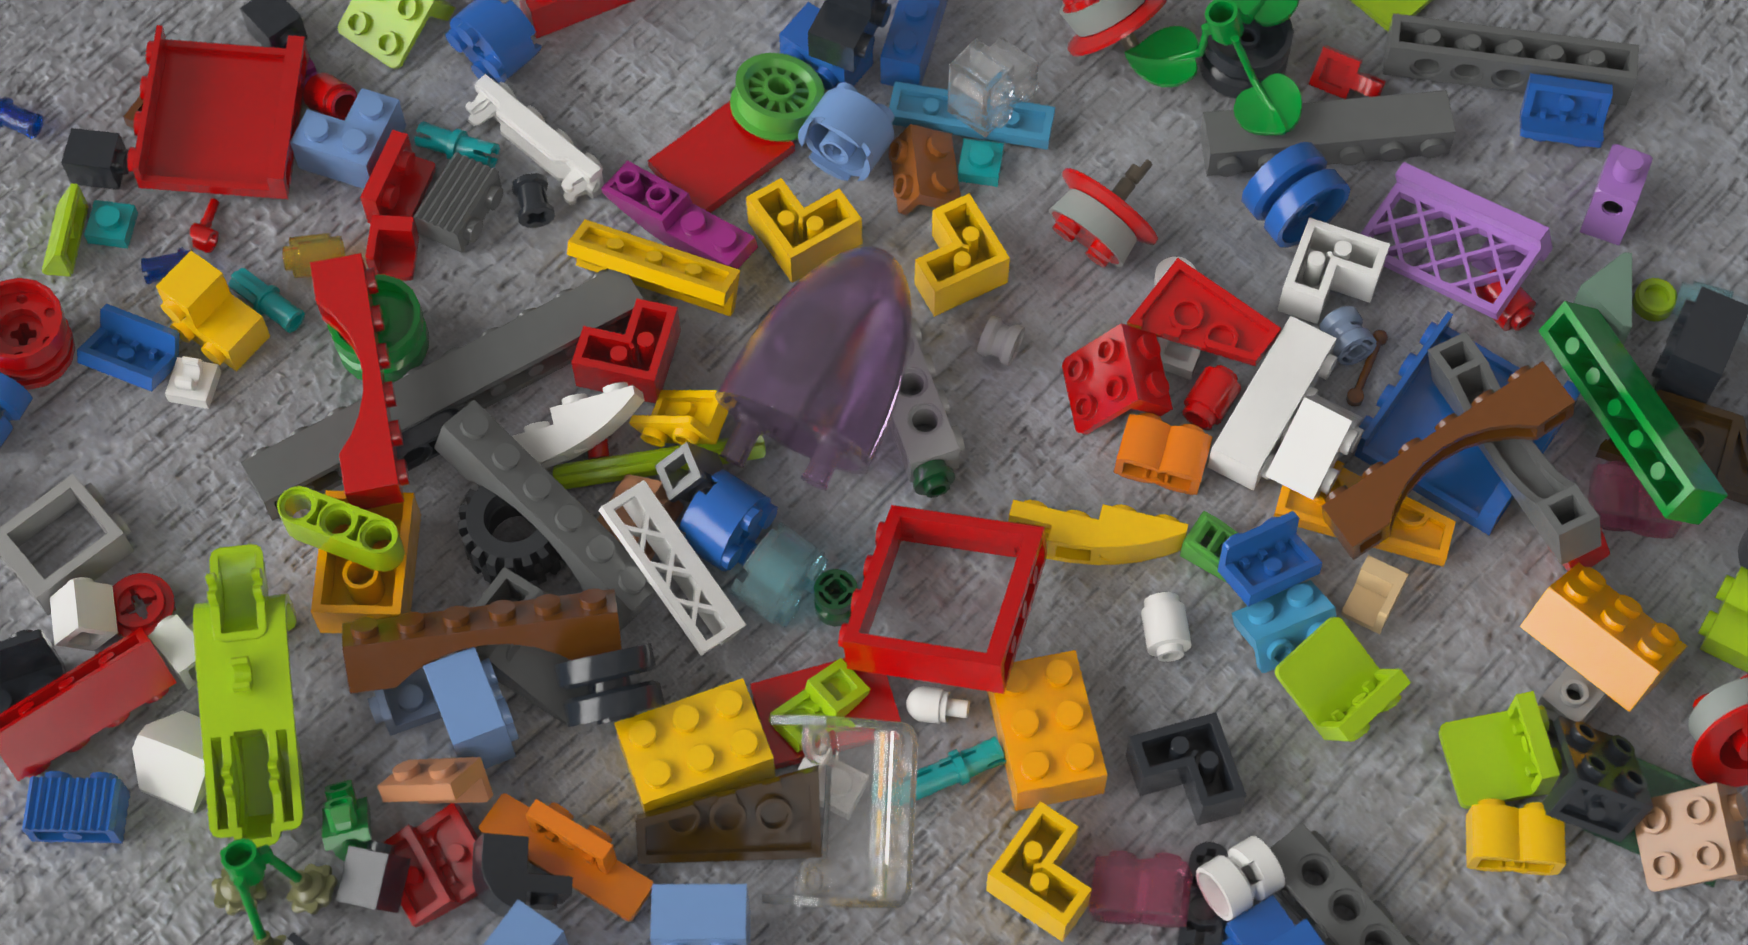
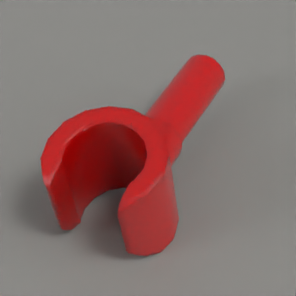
[190,198,220,253]

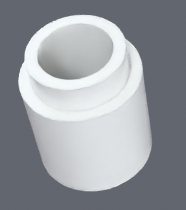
[1141,592,1192,662]

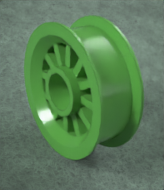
[730,53,824,142]

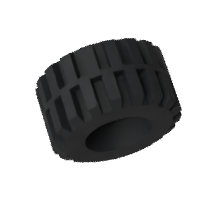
[458,484,564,585]

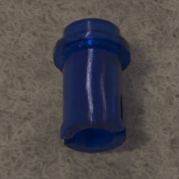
[0,97,44,139]
[141,247,193,285]

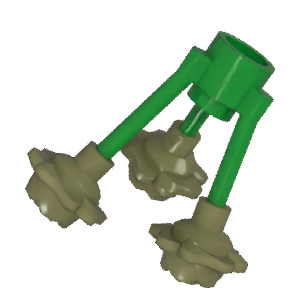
[211,838,338,945]

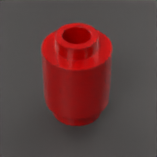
[303,72,358,121]
[1475,269,1536,331]
[1182,365,1241,431]

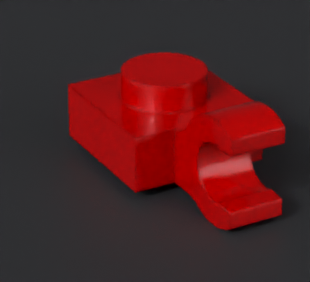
[1308,45,1386,99]

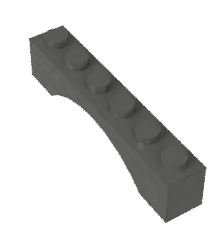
[1428,331,1602,565]
[434,400,656,631]

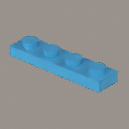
[889,81,1055,150]

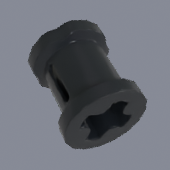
[512,173,555,228]

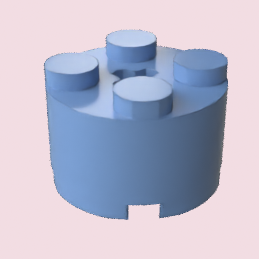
[798,82,894,181]

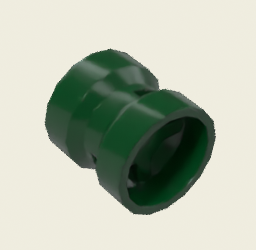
[814,569,858,627]

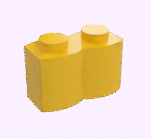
[1466,798,1566,875]

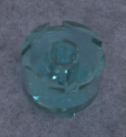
[730,522,829,628]

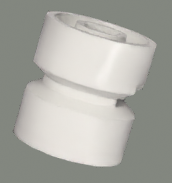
[1196,836,1285,921]

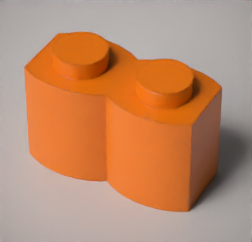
[1113,413,1213,495]

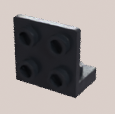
[0,629,66,713]
[1542,716,1654,842]

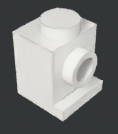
[148,614,197,690]

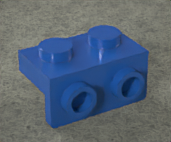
[1520,73,1613,148]
[77,304,179,392]
[1217,511,1322,607]

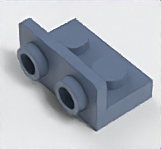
[367,667,442,736]

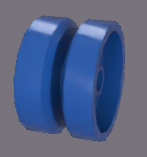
[1241,142,1351,248]

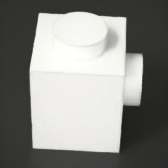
[50,577,118,651]

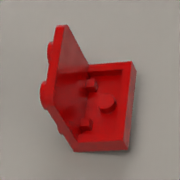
[1062,323,1173,435]

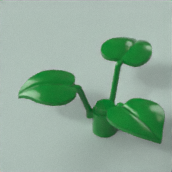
[1125,0,1302,135]

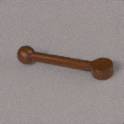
[1346,329,1388,407]

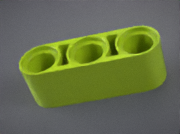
[277,486,405,572]

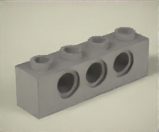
[855,305,965,483]

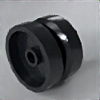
[1198,18,1294,99]
[554,643,665,727]

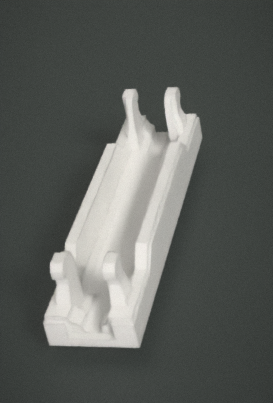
[466,74,604,205]

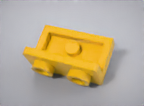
[629,390,733,447]

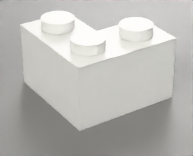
[1277,217,1390,324]
[1265,395,1364,500]

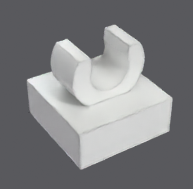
[165,356,222,409]

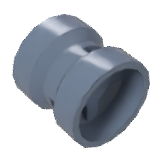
[1319,306,1377,366]

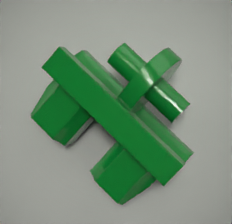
[322,780,372,861]

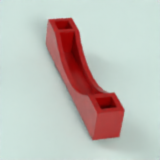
[310,253,410,509]

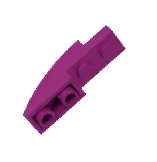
[601,160,758,269]

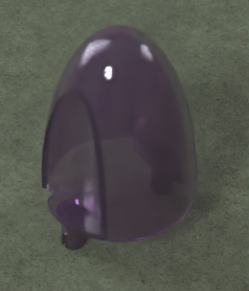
[715,246,912,491]

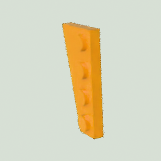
[1274,460,1456,567]

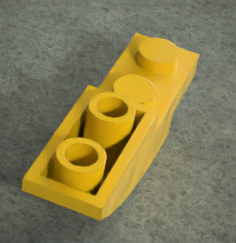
[1008,500,1189,565]

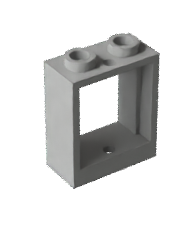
[0,474,134,615]

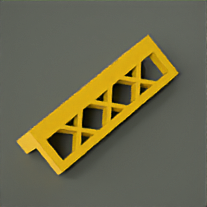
[567,219,741,317]

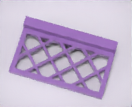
[1360,162,1553,320]

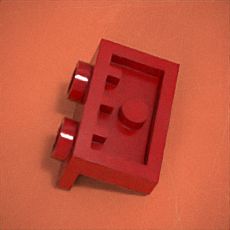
[360,130,436,224]

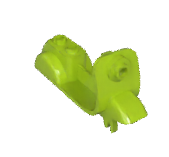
[193,544,305,847]

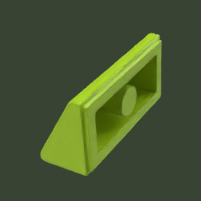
[42,183,89,277]

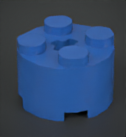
[445,0,542,83]
[679,469,778,572]

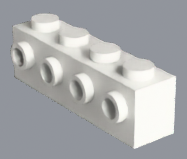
[1208,316,1338,491]

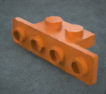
[479,793,654,922]

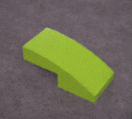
[768,658,870,753]

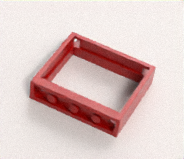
[838,505,1047,694]

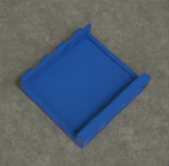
[1354,311,1581,536]

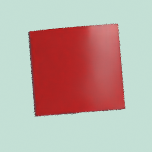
[382,803,478,928]

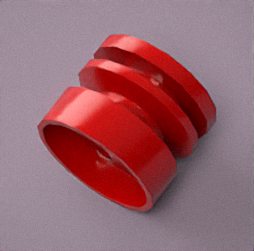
[0,278,76,390]

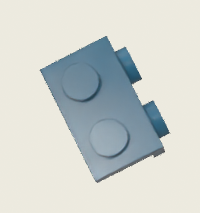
[1232,580,1337,673]

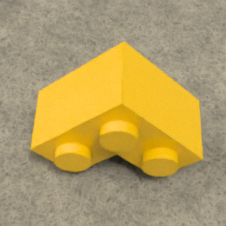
[746,177,862,283]
[915,193,1010,317]
[156,251,270,372]
[986,801,1092,942]

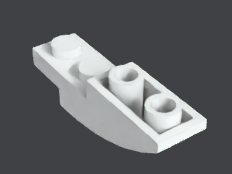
[512,382,645,470]

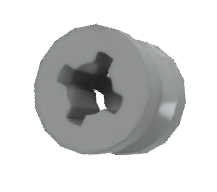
[977,315,1025,366]

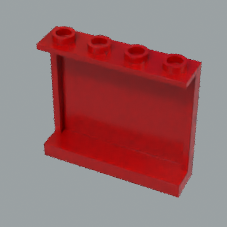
[127,25,309,199]

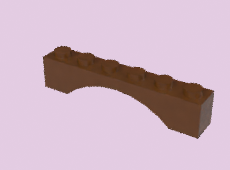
[1322,361,1575,560]
[342,588,622,693]

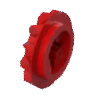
[113,573,176,637]

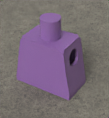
[1580,144,1653,245]

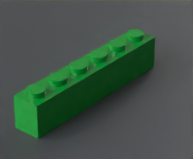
[1538,301,1728,525]

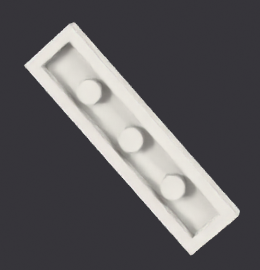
[599,480,746,656]

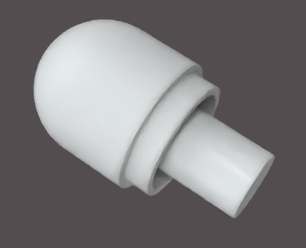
[906,686,970,724]

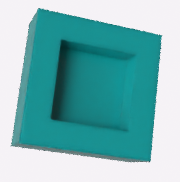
[958,138,1004,187]
[84,200,139,249]

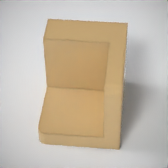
[1341,555,1409,634]

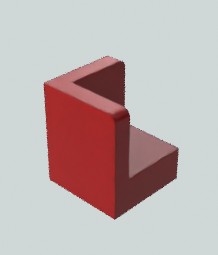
[365,215,419,281]

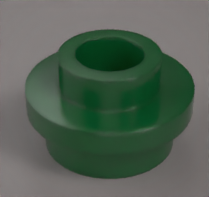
[913,459,956,498]

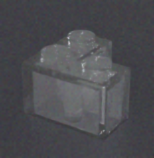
[947,36,1039,138]

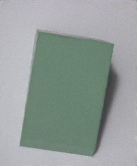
[1573,252,1632,345]

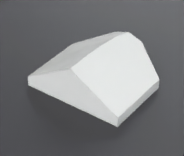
[132,710,206,814]

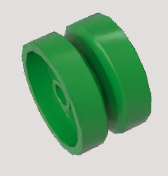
[327,274,429,382]

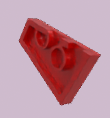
[1127,258,1282,367]

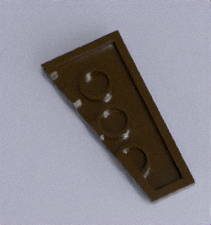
[636,765,822,864]

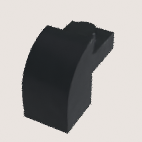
[472,833,573,917]

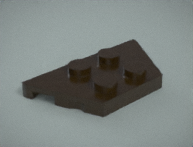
[1595,389,1748,505]

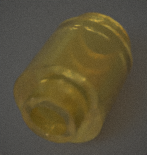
[282,233,346,279]

